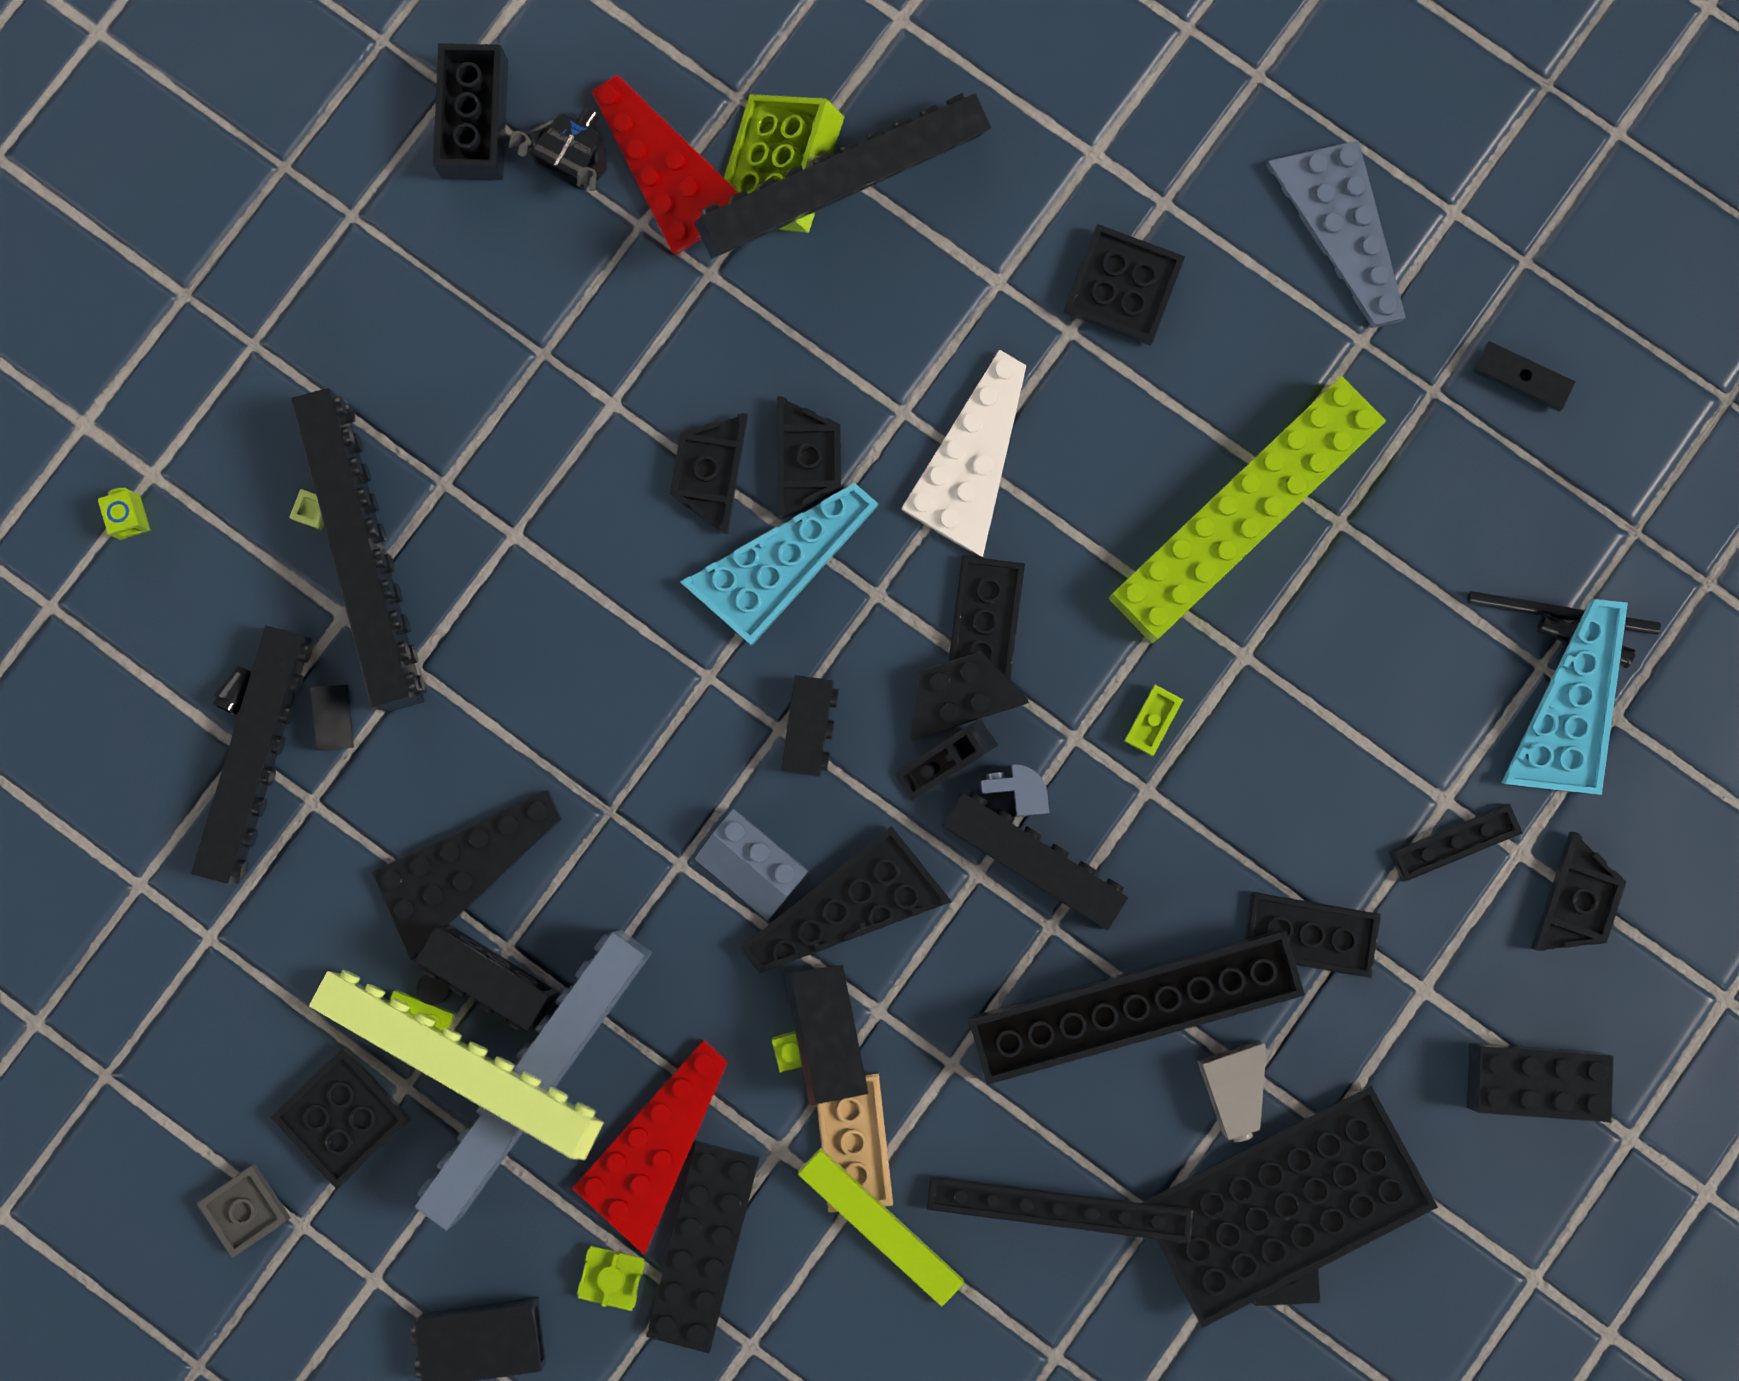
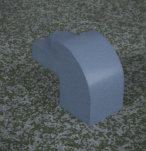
[979,764,1049,817]

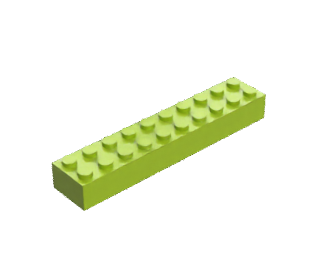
[1108,376,1386,644]

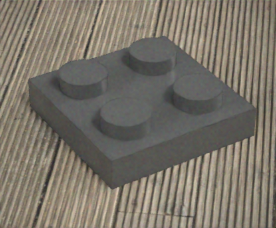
[197,1164,291,1258]

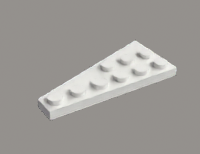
[901,350,1026,558]

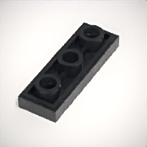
[1473,341,1576,412]

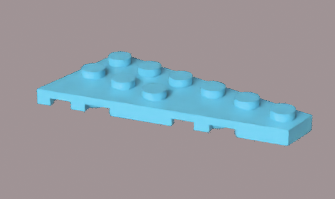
[680,483,878,646]
[1501,599,1628,795]

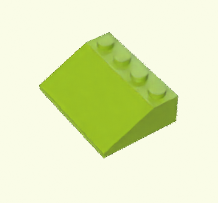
[724,94,844,233]

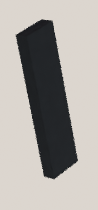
[1389,804,1523,882]

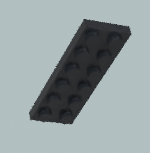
[646,1141,760,1353]

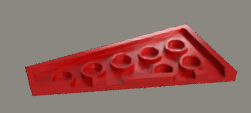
[592,75,739,255]
[572,1039,728,1255]

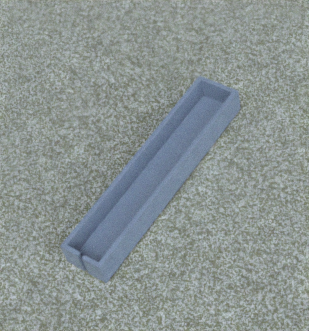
[415,930,653,1231]

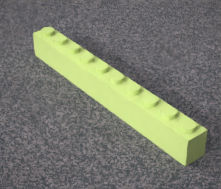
[309,970,604,1160]

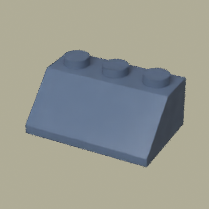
[695,809,809,921]

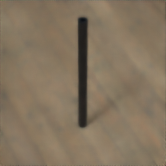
[1467,591,1661,635]

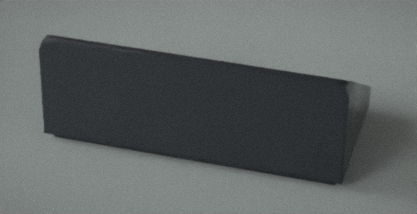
[310,685,354,752]

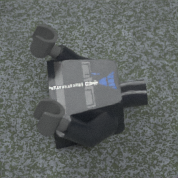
[508,107,607,191]

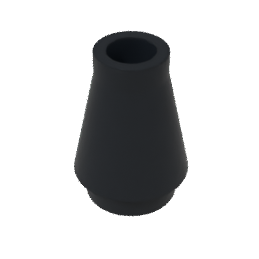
[213,666,251,716]

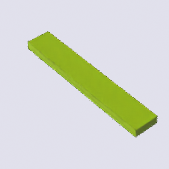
[798,1147,964,1307]

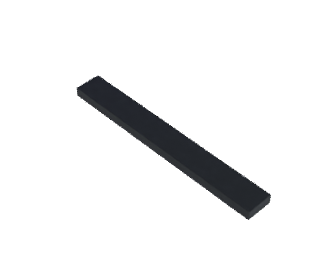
[927,1176,1193,1244]

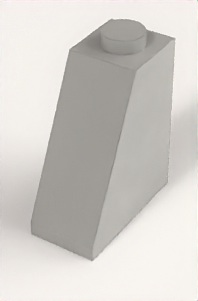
[1197,1040,1267,1142]

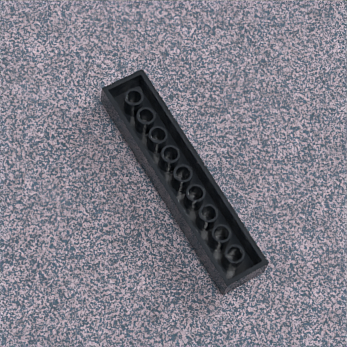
[291,388,427,712]
[968,930,1305,1085]

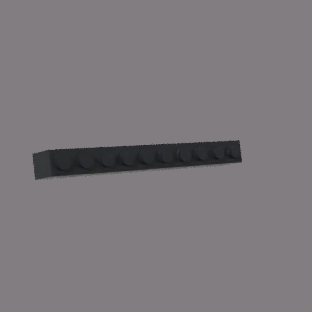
[694,93,991,259]

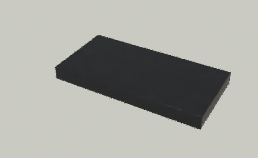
[948,555,1025,680]
[1244,892,1381,978]
[784,965,869,1106]

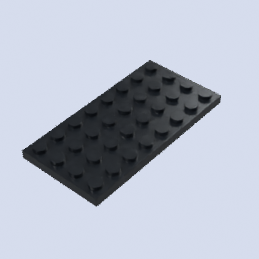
[1141,1086,1438,1328]

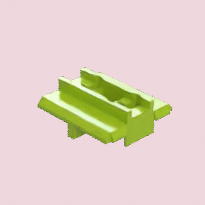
[577,1246,645,1311]

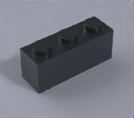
[781,675,839,777]

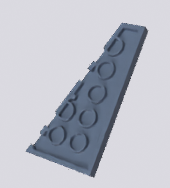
[1266,140,1406,328]

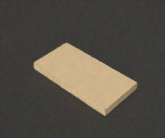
[817,1073,893,1213]

